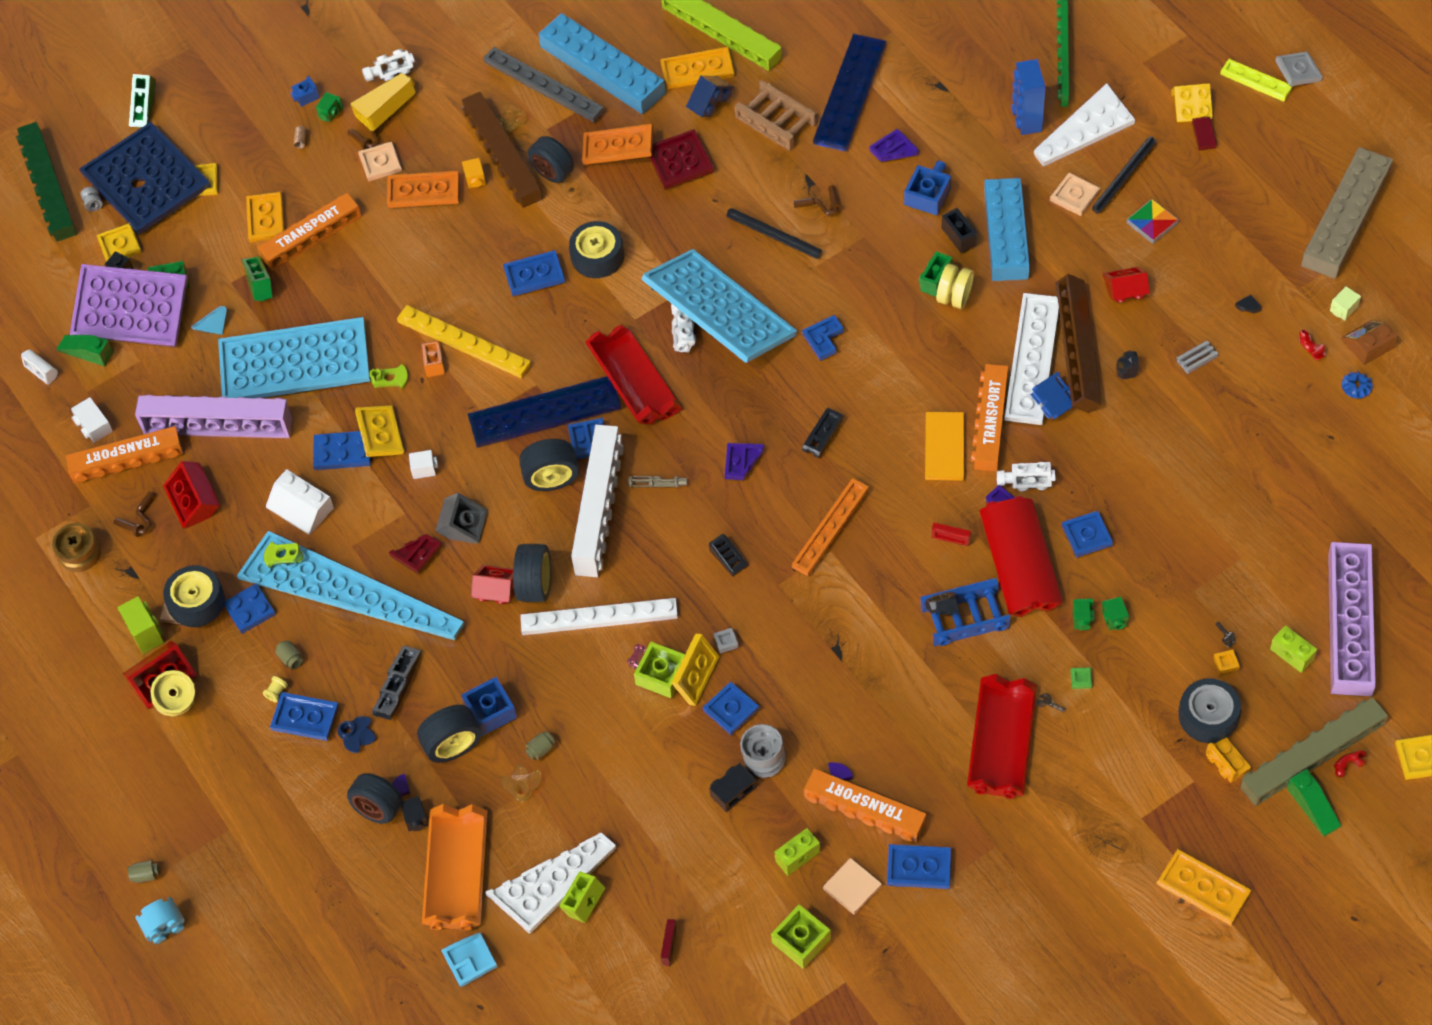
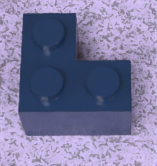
[686,76,734,117]

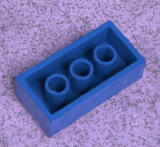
[1011,59,1045,135]

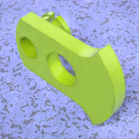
[369,364,408,389]
[264,541,304,568]

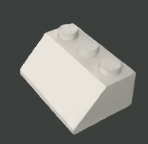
[266,469,334,535]

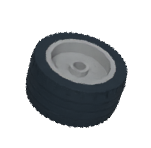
[1178,678,1241,743]

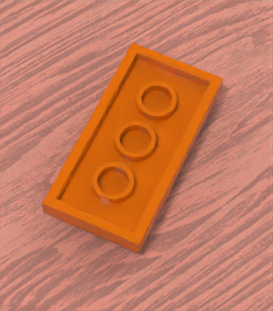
[582,124,654,165]
[387,171,459,208]

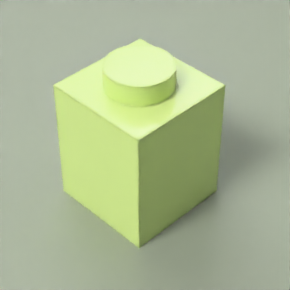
[1330,287,1361,321]

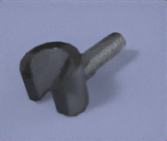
[1215,622,1235,647]
[1036,693,1066,713]

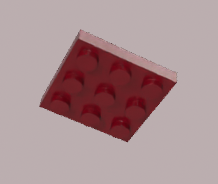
[649,129,714,189]

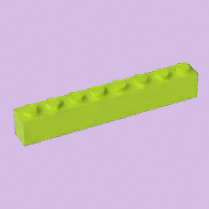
[661,0,782,71]

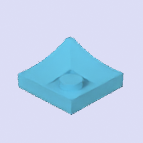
[441,933,498,987]

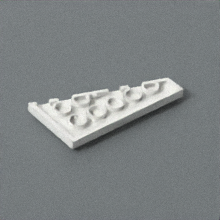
[1034,83,1135,167]
[486,833,617,934]

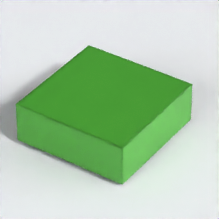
[1070,667,1092,689]

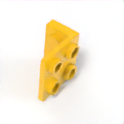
[1171,84,1213,122]

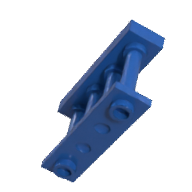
[920,578,1010,646]

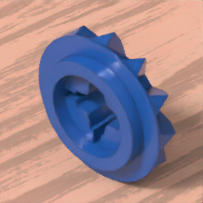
[1342,371,1373,398]

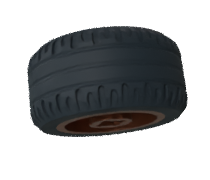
[528,136,574,183]
[347,773,402,824]

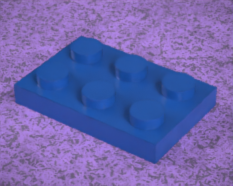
[503,250,565,297]
[313,431,371,470]
[270,692,339,741]
[887,844,951,889]

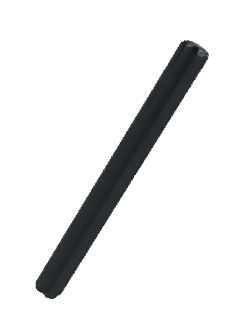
[1092,137,1157,214]
[726,208,822,259]

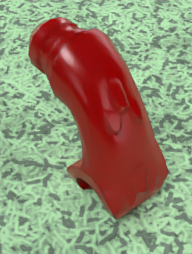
[1299,329,1326,360]
[1333,750,1366,777]

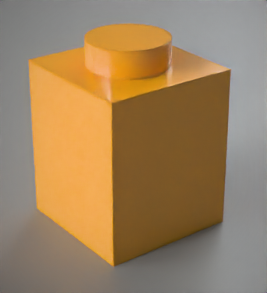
[462,158,486,189]

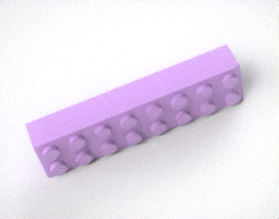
[135,395,293,438]
[1328,542,1375,696]

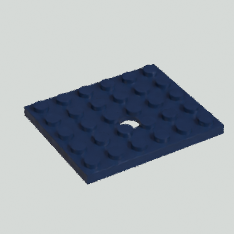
[79,122,211,235]

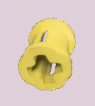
[263,676,288,703]

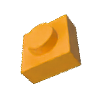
[1213,649,1240,675]

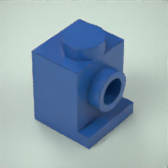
[290,76,319,107]

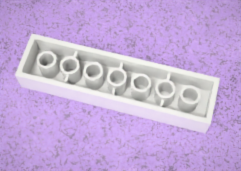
[571,425,624,577]

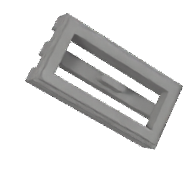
[1176,341,1219,374]

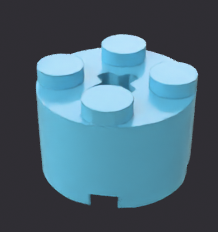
[136,897,185,944]

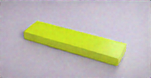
[1220,59,1293,102]

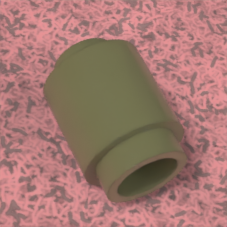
[275,641,303,670]
[525,731,555,760]
[128,860,160,884]

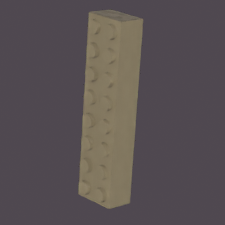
[1301,147,1393,279]

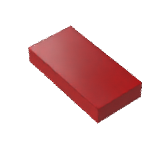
[931,522,971,546]

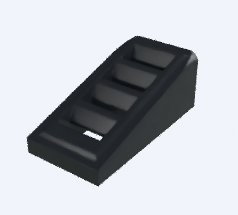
[709,534,748,577]

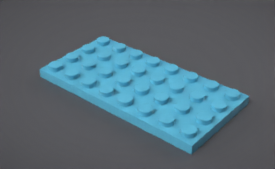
[642,249,797,363]
[218,317,370,399]

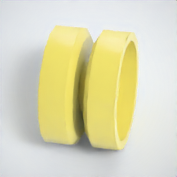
[936,263,974,309]
[151,670,195,717]

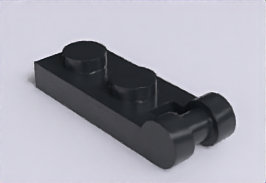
[802,407,844,458]

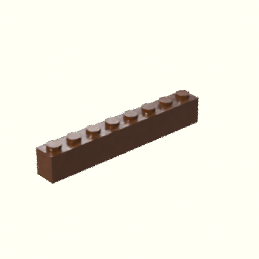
[461,91,542,208]
[1055,274,1102,413]

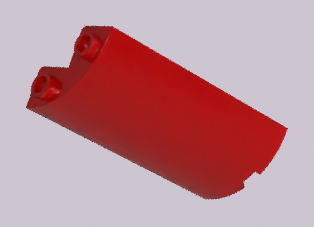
[585,324,683,425]
[979,496,1063,617]
[967,673,1037,799]

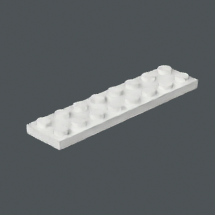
[1004,293,1059,425]

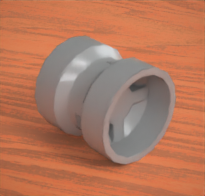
[80,187,103,211]

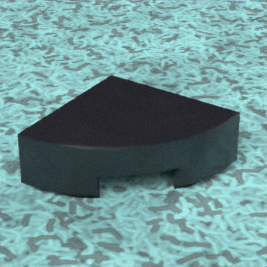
[1235,295,1262,313]

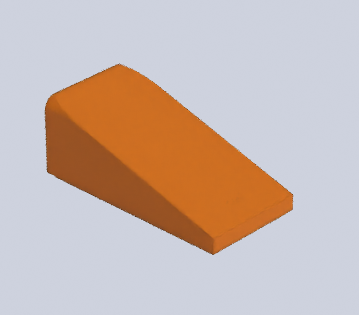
[421,341,444,377]

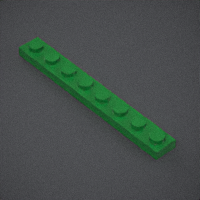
[1056,0,1069,107]

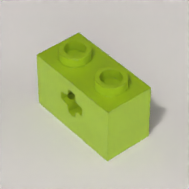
[1270,625,1317,673]
[774,828,820,876]
[559,871,605,923]

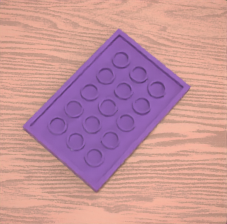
[70,264,188,347]

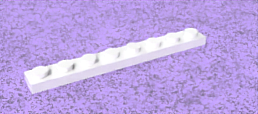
[521,598,678,635]

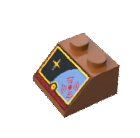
[1341,320,1398,365]

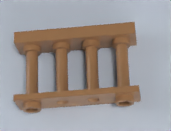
[735,80,816,151]

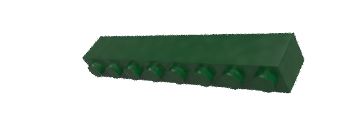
[16,121,77,242]

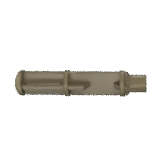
[628,476,687,487]

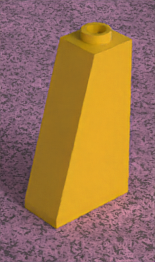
[350,73,416,131]

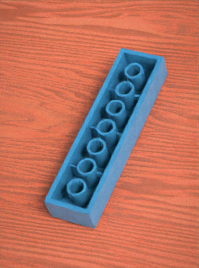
[538,13,666,115]

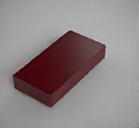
[1192,117,1217,150]
[661,919,677,966]

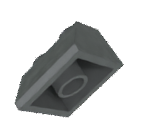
[436,493,488,543]

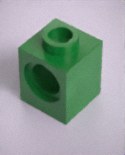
[1101,596,1129,630]

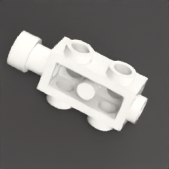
[362,48,415,82]
[671,304,696,353]
[997,462,1055,491]

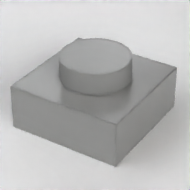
[713,628,738,653]

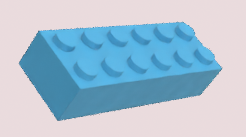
[984,178,1029,281]

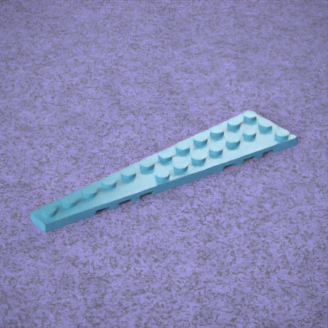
[237,531,465,640]

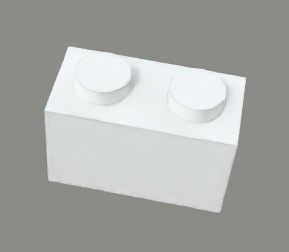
[71,397,113,443]

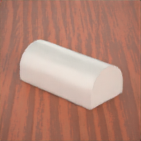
[21,350,58,385]

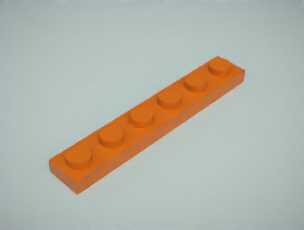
[792,478,869,576]

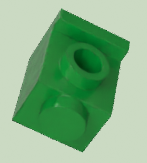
[316,92,344,122]
[1072,598,1094,631]

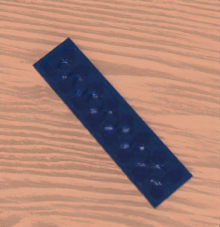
[813,34,886,152]
[467,376,622,448]

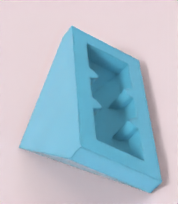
[191,306,227,335]

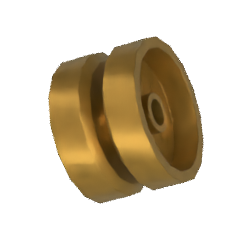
[52,523,100,572]

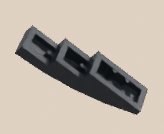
[372,645,421,720]

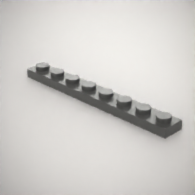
[483,47,604,123]

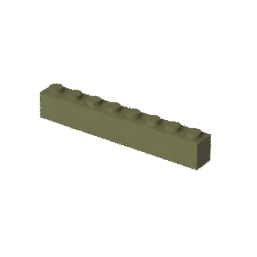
[1240,697,1388,807]

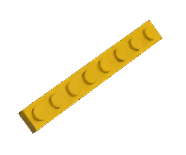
[397,305,531,379]

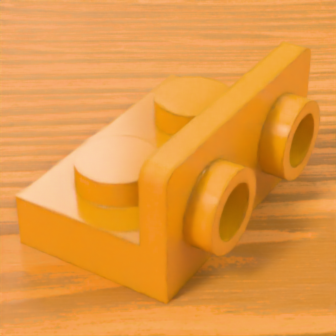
[1206,738,1251,783]

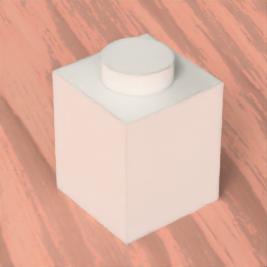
[409,450,438,479]

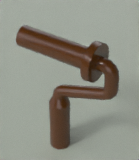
[347,117,391,150]
[793,185,842,215]
[114,491,155,537]

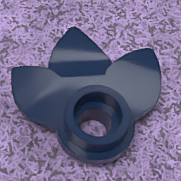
[337,716,376,753]

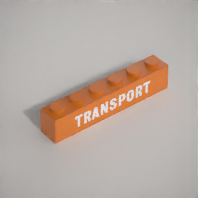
[257,193,361,271]
[971,364,1008,472]
[65,426,183,483]
[804,769,927,843]

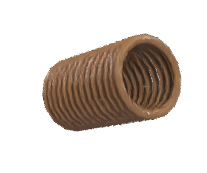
[293,126,307,148]

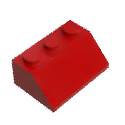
[163,461,220,529]
[122,641,197,709]

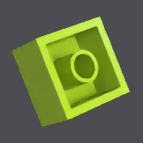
[117,596,164,654]
[634,641,685,698]
[771,905,831,969]

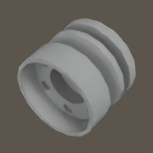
[740,724,786,778]

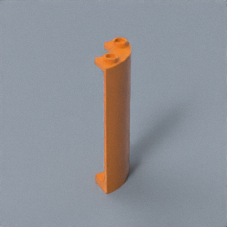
[422,804,487,931]

